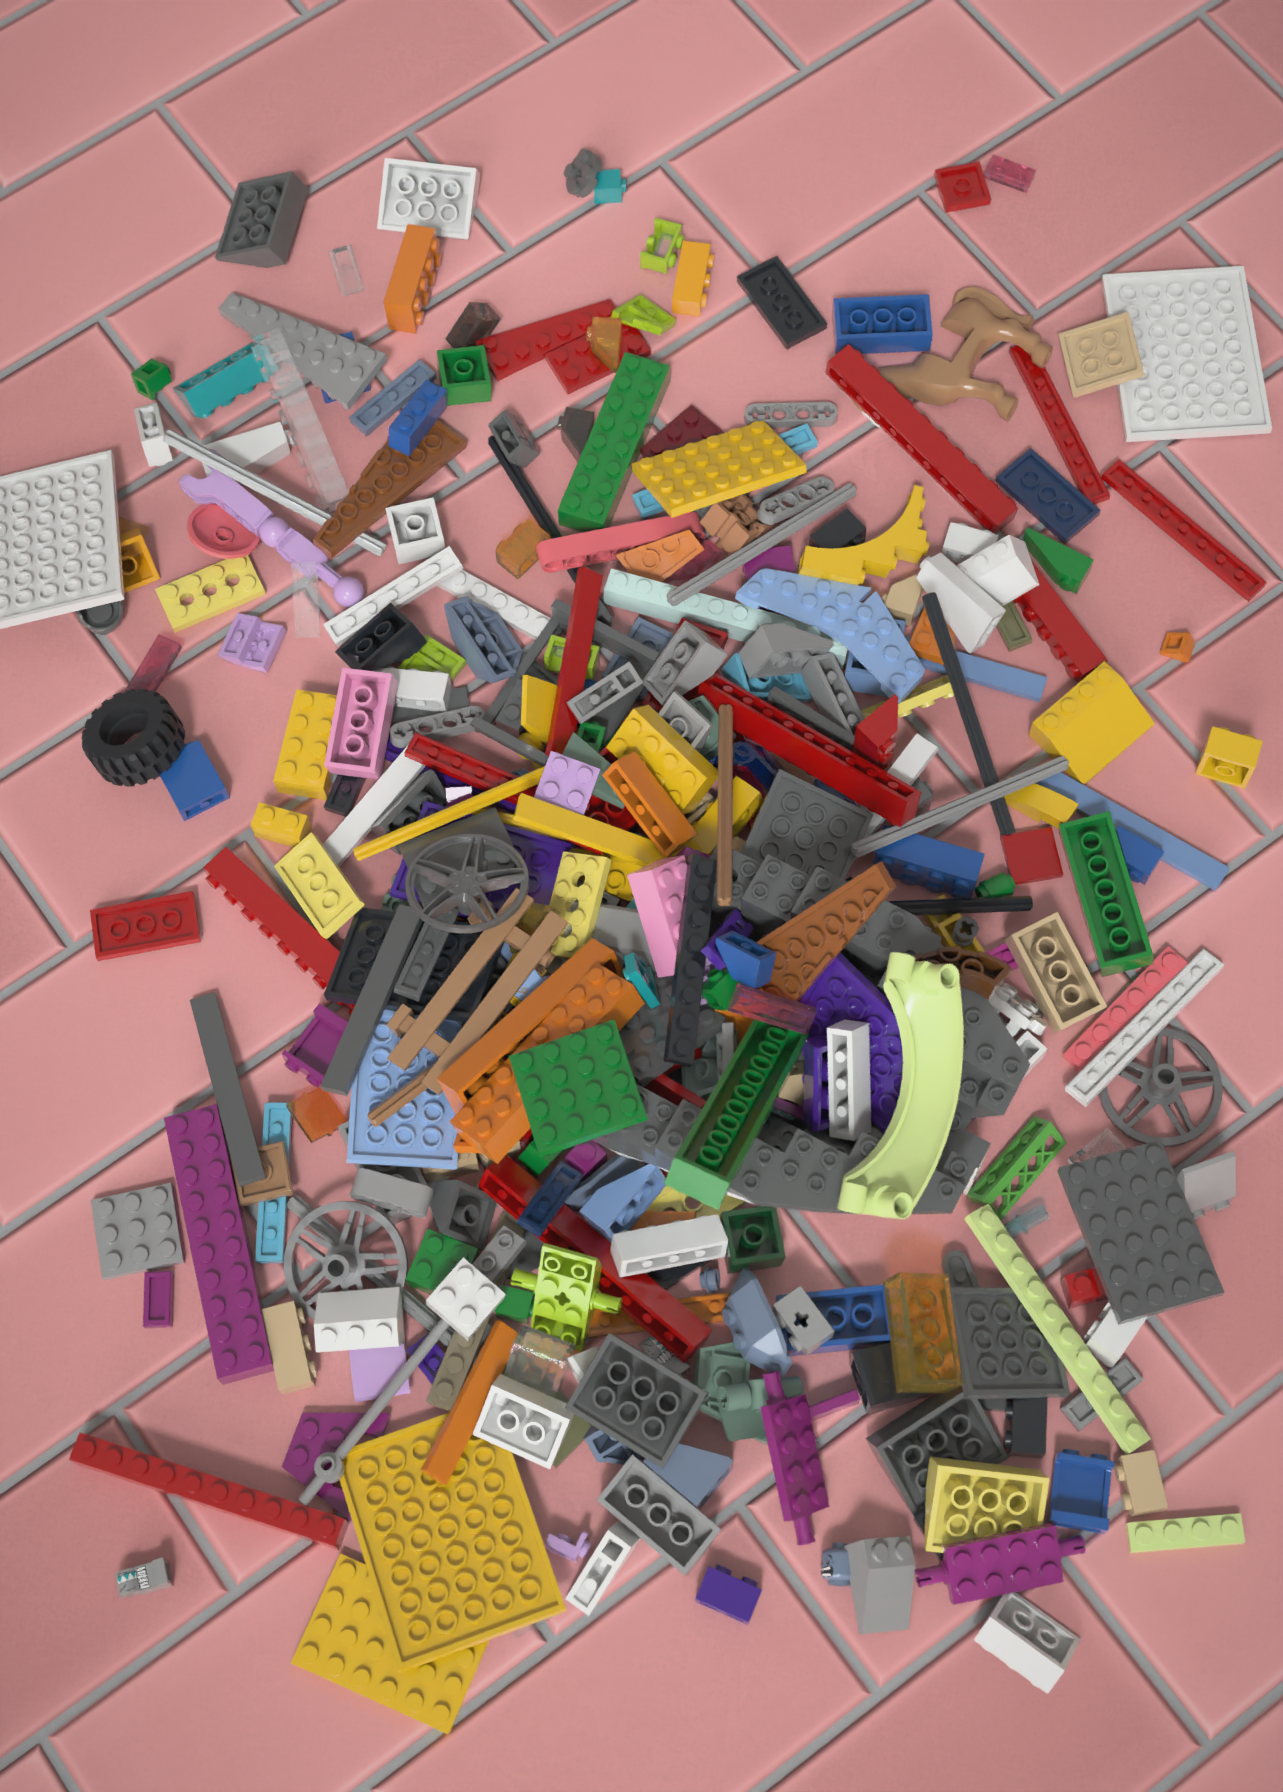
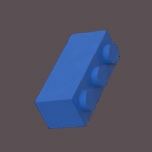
[389,380,447,456]

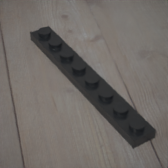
[663,854,717,1067]

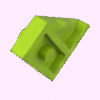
[611,294,676,336]
[397,634,467,683]

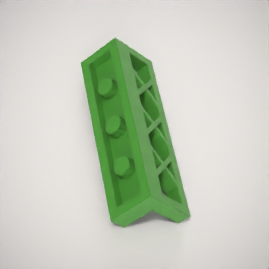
[966,1116,1066,1221]

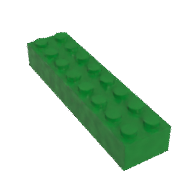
[557,352,670,533]

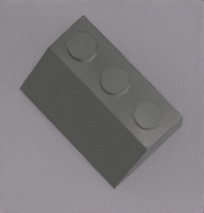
[371,770,447,855]

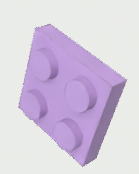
[534,751,600,815]

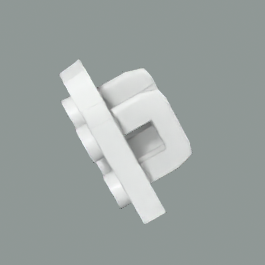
[986,983,1047,1037]

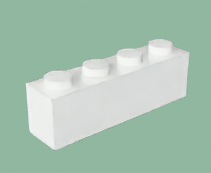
[350,666,452,712]
[827,1020,871,1141]
[610,1214,728,1277]

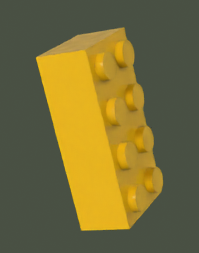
[273,689,337,800]
[606,705,718,815]

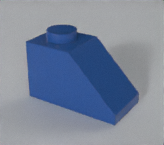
[1116,825,1164,885]
[715,931,776,990]

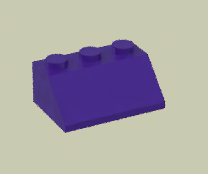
[802,1035,830,1132]

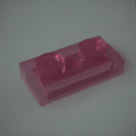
[984,155,1036,193]

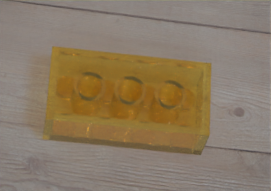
[883,1272,963,1393]

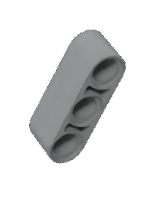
[350,1168,434,1218]

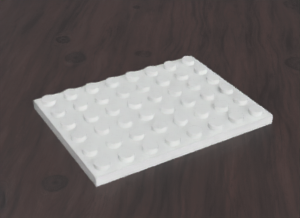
[1101,266,1272,442]
[0,450,125,629]

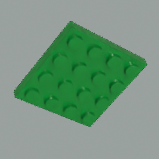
[509,1019,648,1157]

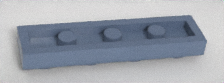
[349,359,437,437]

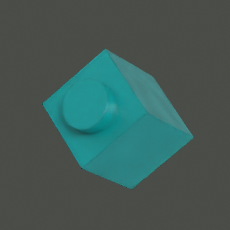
[594,169,626,204]

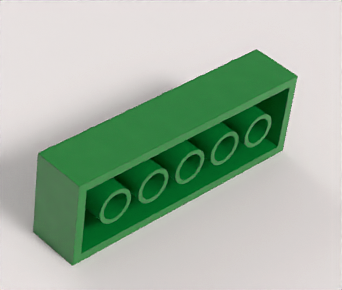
[1059,811,1153,978]

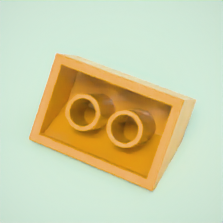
[120,528,160,593]

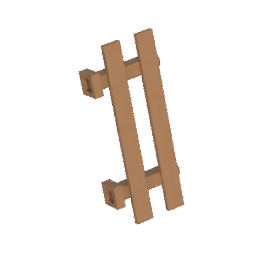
[386,888,569,1096]

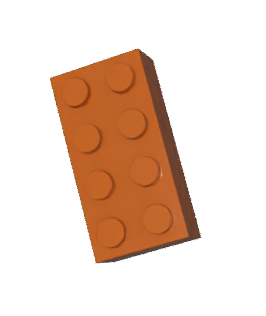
[383,224,442,334]

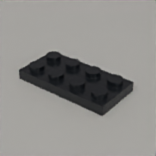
[737,256,827,350]

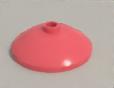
[187,504,260,559]

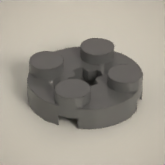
[564,148,602,198]

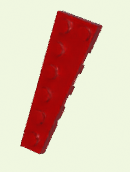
[475,299,616,381]

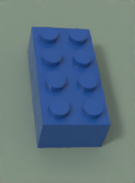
[832,294,933,355]
[872,824,985,899]
[775,1284,895,1356]

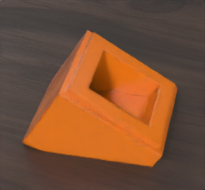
[1160,632,1195,663]

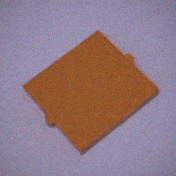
[286,1087,347,1143]

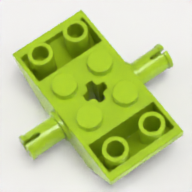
[511,1243,622,1351]

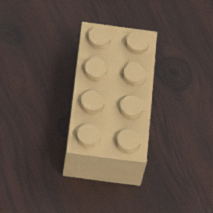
[1005,912,1107,1034]

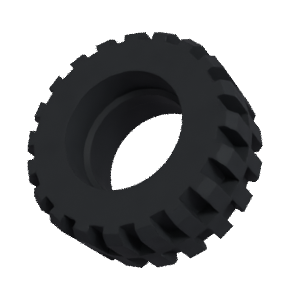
[82,688,185,787]

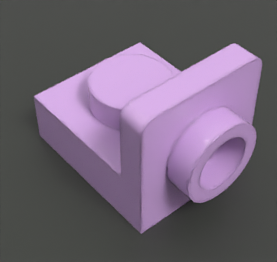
[545,1531,591,1563]

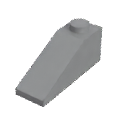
[566,662,643,724]

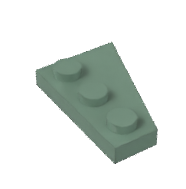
[562,732,625,809]

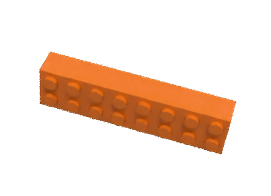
[437,938,626,1114]
[449,963,645,1164]

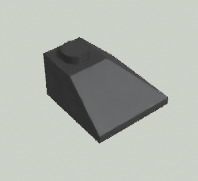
[430,1180,497,1250]

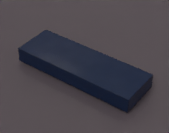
[517,1161,584,1238]

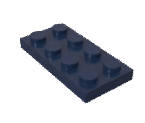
[995,448,1101,544]

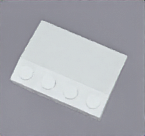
[377,158,480,240]

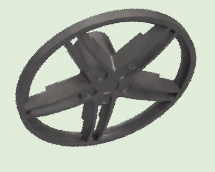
[405,834,529,933]
[1099,1028,1223,1147]
[284,1201,408,1320]

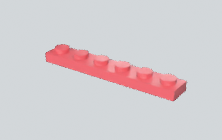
[1063,946,1188,1071]

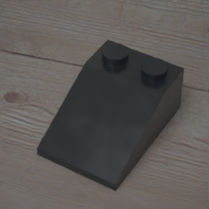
[335,602,427,671]

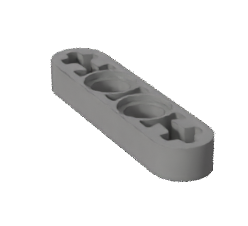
[744,402,838,428]
[757,477,835,525]
[390,706,485,748]

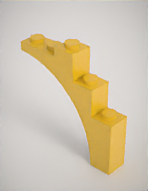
[798,485,929,585]

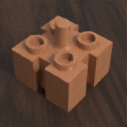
[700,494,774,554]

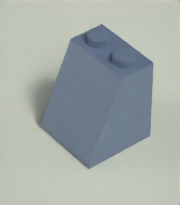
[644,1443,733,1510]

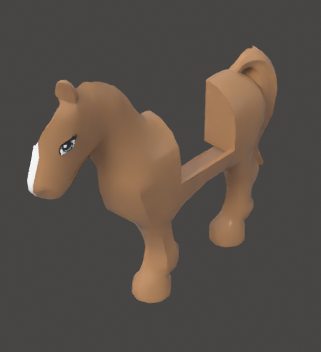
[838,286,1053,428]

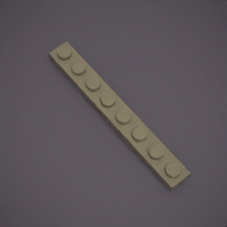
[426,1209,526,1411]

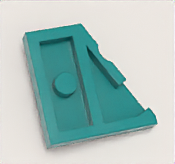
[623,952,661,1009]

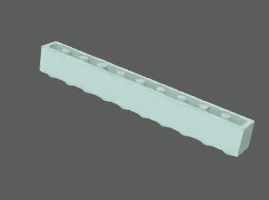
[604,569,848,669]

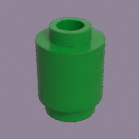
[975,872,1016,898]

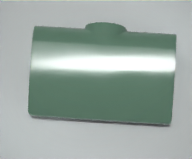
[717,1375,804,1441]

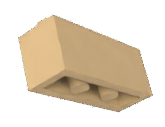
[261,1301,318,1395]

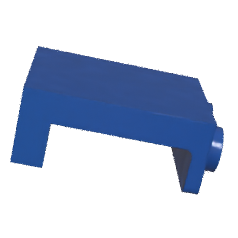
[159,740,230,821]
[1047,1449,1115,1534]

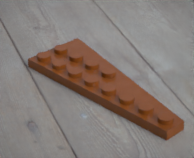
[313,420,467,559]
[745,862,896,1020]

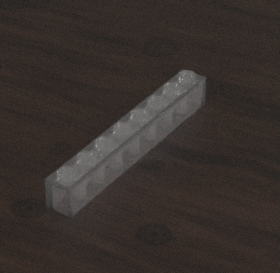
[251,328,349,515]

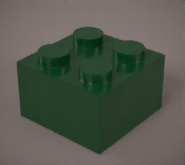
[719,1206,786,1274]

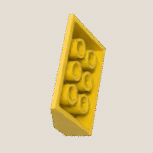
[1028,661,1155,785]

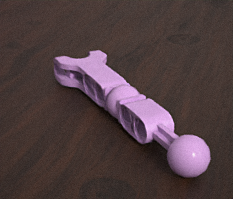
[178,449,365,608]

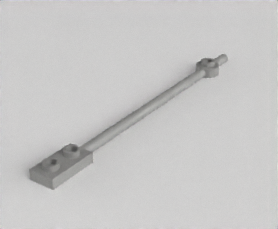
[298,1225,527,1506]

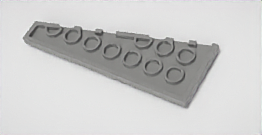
[218,292,387,410]

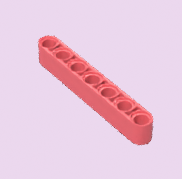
[536,511,706,573]

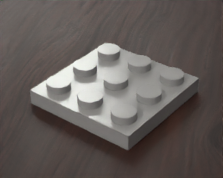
[91,1183,185,1281]

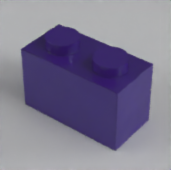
[695,1564,762,1625]

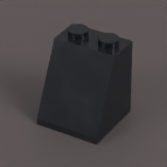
[849,1337,935,1416]

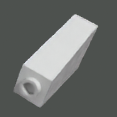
[202,421,292,485]
[916,553,1006,653]

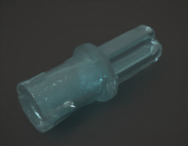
[1004,1205,1049,1239]

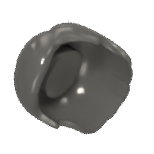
[76,600,123,635]

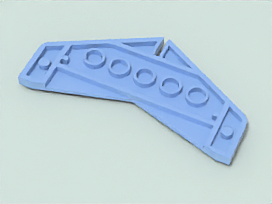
[735,568,925,704]

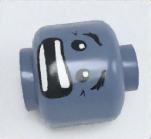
[821,1543,850,1587]

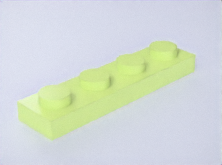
[1125,1513,1245,1553]

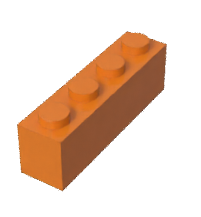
[602,751,697,858]

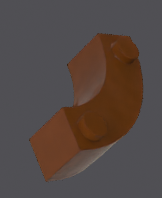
[913,947,1012,1000]

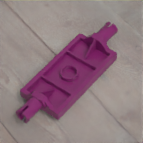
[760,1371,829,1545]
[915,1523,1086,1605]

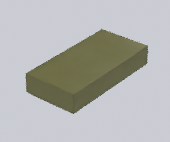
[996,601,1032,652]

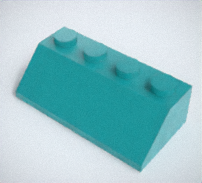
[173,341,279,419]

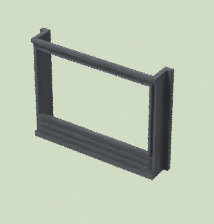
[470,598,660,767]

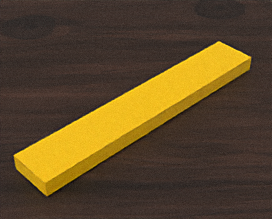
[513,793,665,867]

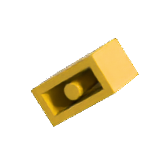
[250,802,312,847]

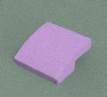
[218,613,286,673]
[349,1342,411,1402]

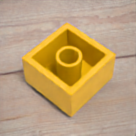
[1195,726,1263,789]

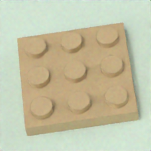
[1059,312,1145,398]

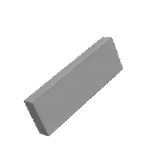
[1060,1357,1144,1432]

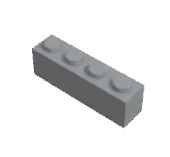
[800,652,864,736]

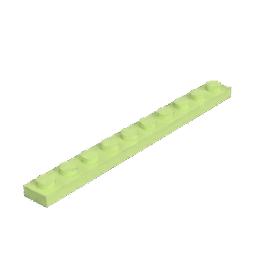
[964,1204,1151,1455]

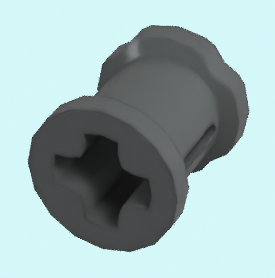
[951,917,979,947]

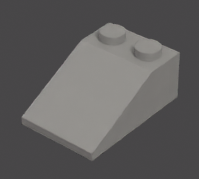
[642,621,727,706]
[738,623,834,679]
[658,691,713,753]
[1176,1151,1236,1220]
[844,1536,915,1635]

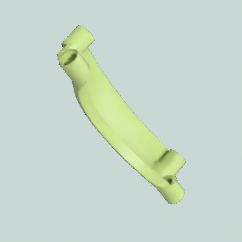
[837,952,963,1219]

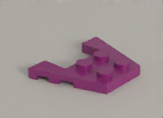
[282,1413,391,1521]

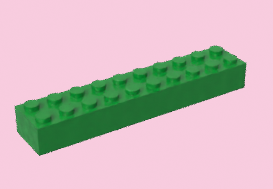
[664,1010,810,1210]

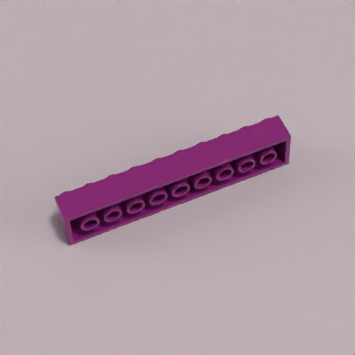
[164,1104,274,1385]

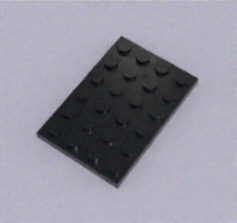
[324,907,504,1023]

